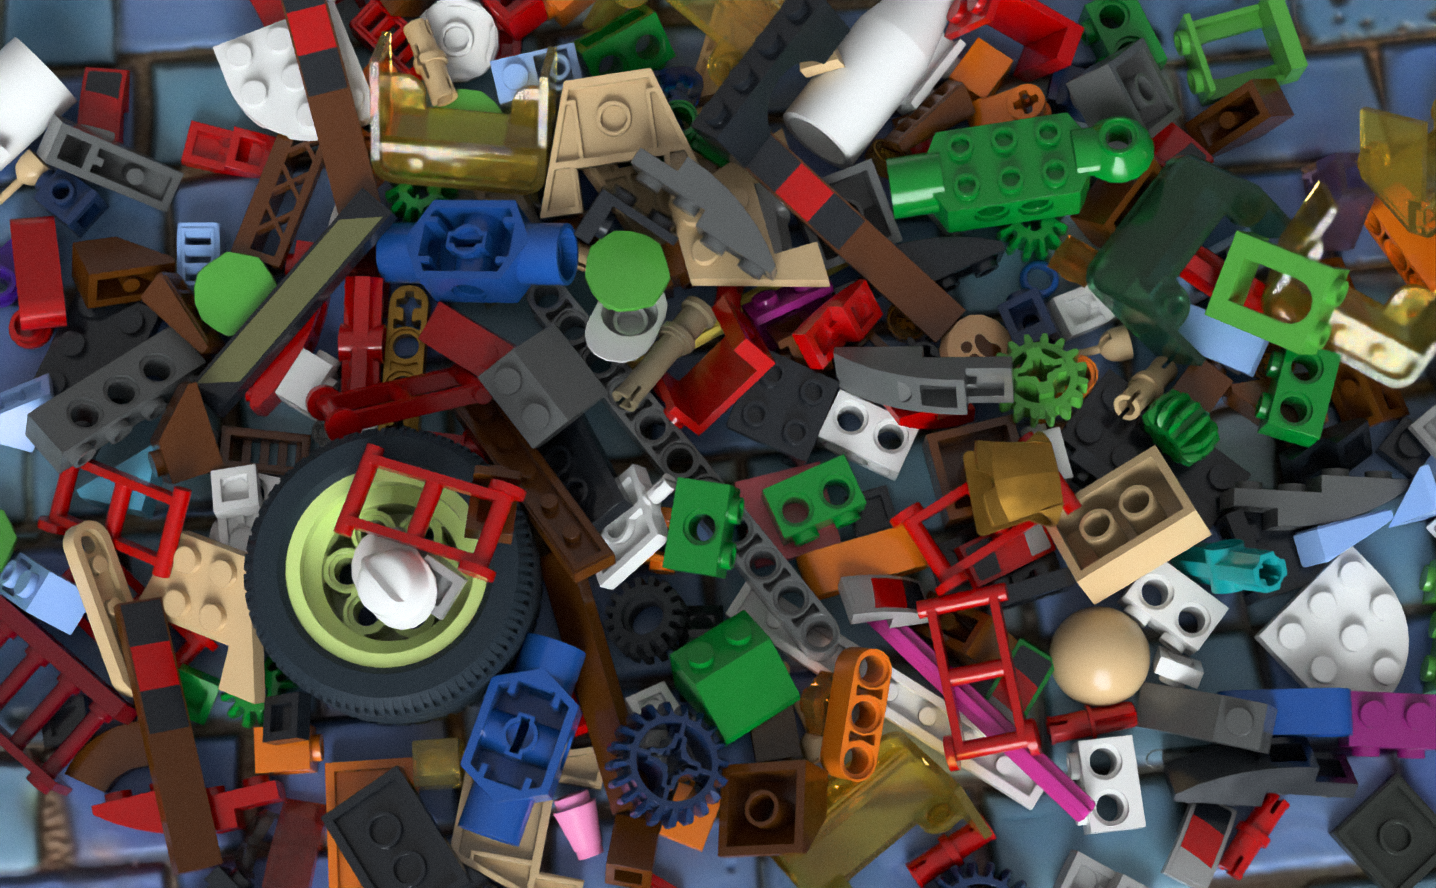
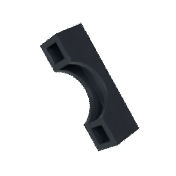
[690,0,850,168]

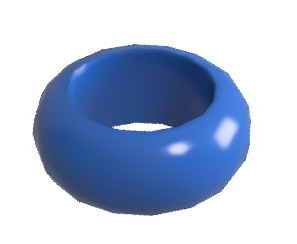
[1019,260,1059,298]

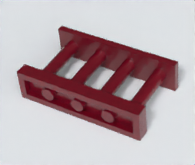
[0,594,137,796]

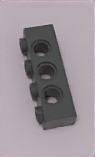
[25,326,207,474]

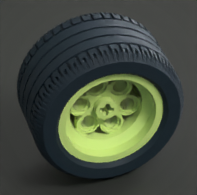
[243,427,543,726]

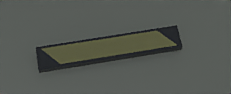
[193,187,397,418]

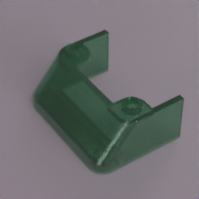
[1086,155,1302,366]

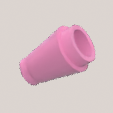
[553,789,604,860]

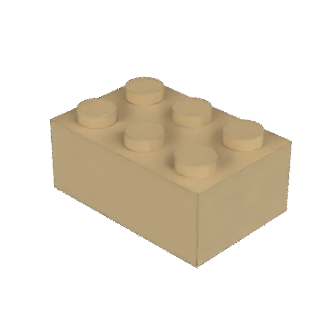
[1045,445,1212,605]

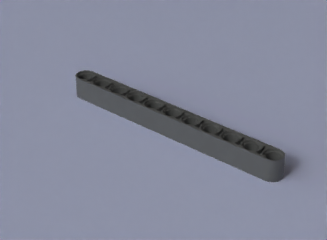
[526,285,840,661]

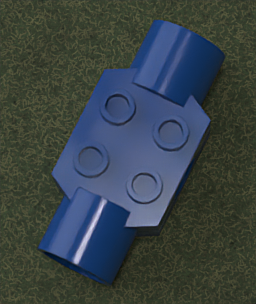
[376,200,579,303]
[457,633,586,847]

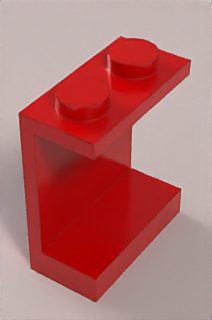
[944,0,1084,83]
[653,296,776,436]

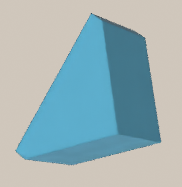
[76,445,163,519]

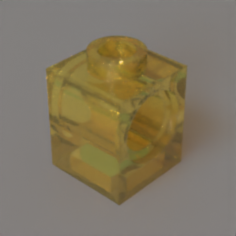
[412,738,465,791]

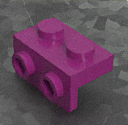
[741,280,834,351]
[1338,691,1436,759]

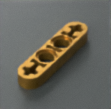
[378,284,431,432]

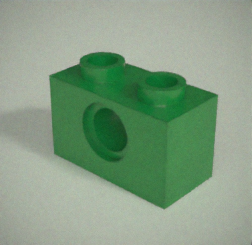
[662,477,744,579]

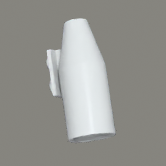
[783,0,966,169]
[0,37,77,171]

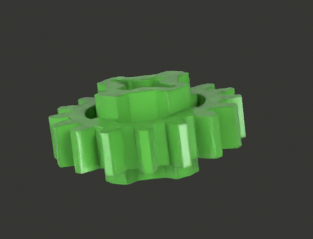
[996,333,1088,428]

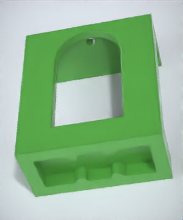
[1173,0,1308,107]
[1204,231,1350,355]

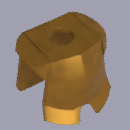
[963,431,1064,536]

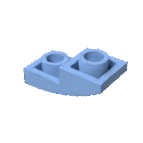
[1166,302,1269,377]

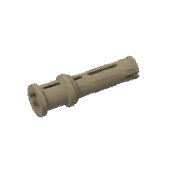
[612,296,717,412]

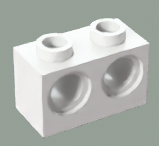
[816,389,919,481]
[1117,562,1229,656]
[1066,735,1146,835]

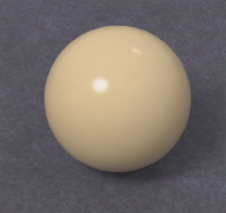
[1049,606,1150,707]

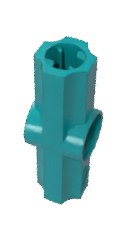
[1171,539,1287,594]

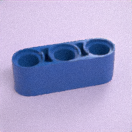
[1217,688,1353,738]

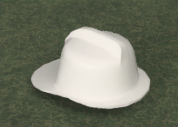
[584,293,668,363]
[351,527,438,630]

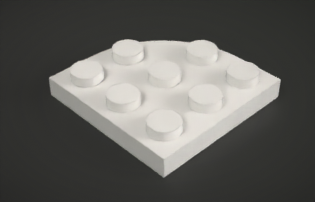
[213,0,382,141]
[1254,546,1409,693]

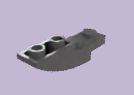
[631,147,778,281]
[833,346,1015,415]
[1220,468,1409,531]

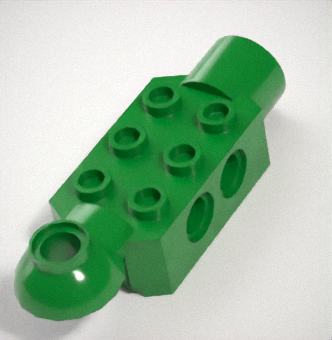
[886,112,1154,233]

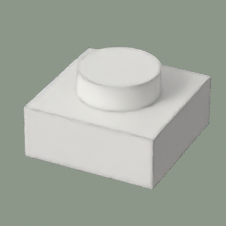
[1152,646,1204,689]

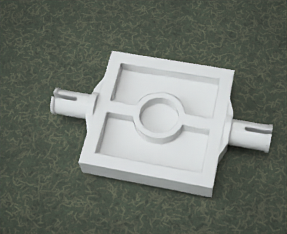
[596,464,677,590]

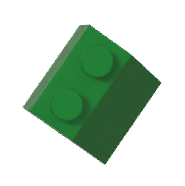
[669,610,800,746]

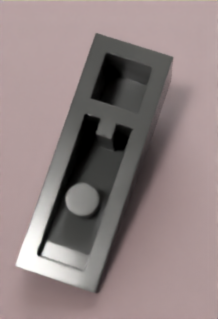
[37,114,184,212]
[1136,682,1278,754]

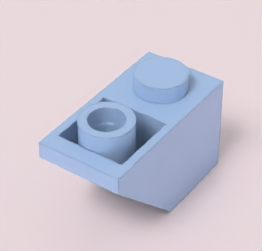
[490,42,582,109]
[0,552,86,635]

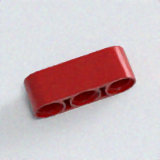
[9,216,67,330]

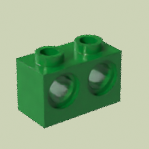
[1077,0,1168,71]
[571,3,676,78]
[1254,347,1342,448]
[761,454,867,547]

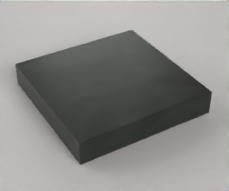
[1329,773,1436,888]

